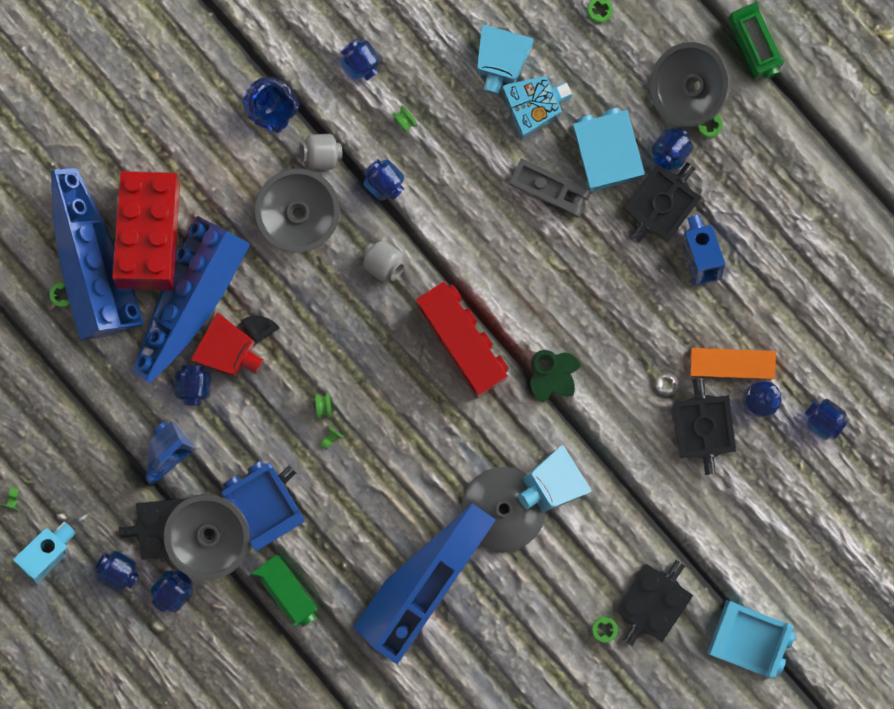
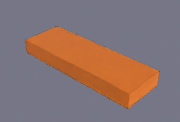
[690,348,776,380]

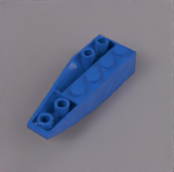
[51,168,144,340]
[132,216,250,383]
[353,503,496,664]

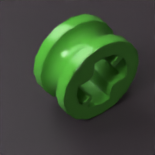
[587,0,613,24]
[392,105,418,134]
[696,114,723,139]
[50,282,71,308]
[315,393,332,419]
[592,616,618,643]

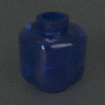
[340,38,381,81]
[652,128,693,170]
[363,159,404,201]
[174,365,211,406]
[743,380,782,418]
[805,399,848,440]
[94,550,139,592]
[151,570,193,612]

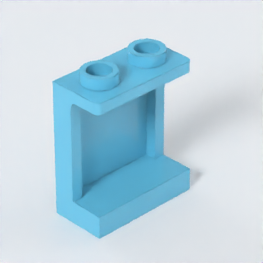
[572,108,645,192]
[707,600,796,679]

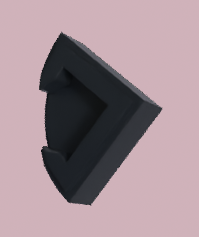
[241,316,280,344]

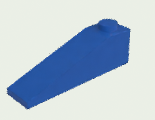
[146,421,197,485]

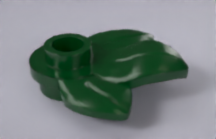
[530,350,581,402]

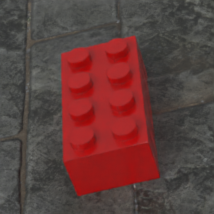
[113,171,180,290]
[416,281,509,398]

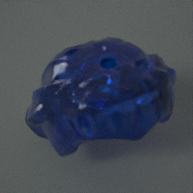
[243,77,300,133]

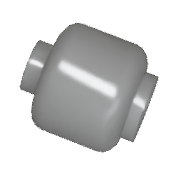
[300,134,342,171]
[363,241,405,282]

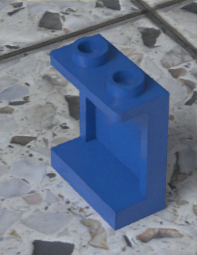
[220,460,305,551]

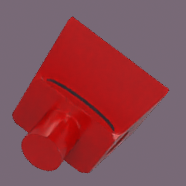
[191,313,264,377]

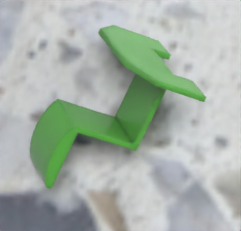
[320,425,344,450]
[0,487,19,512]

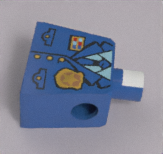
[683,215,726,286]

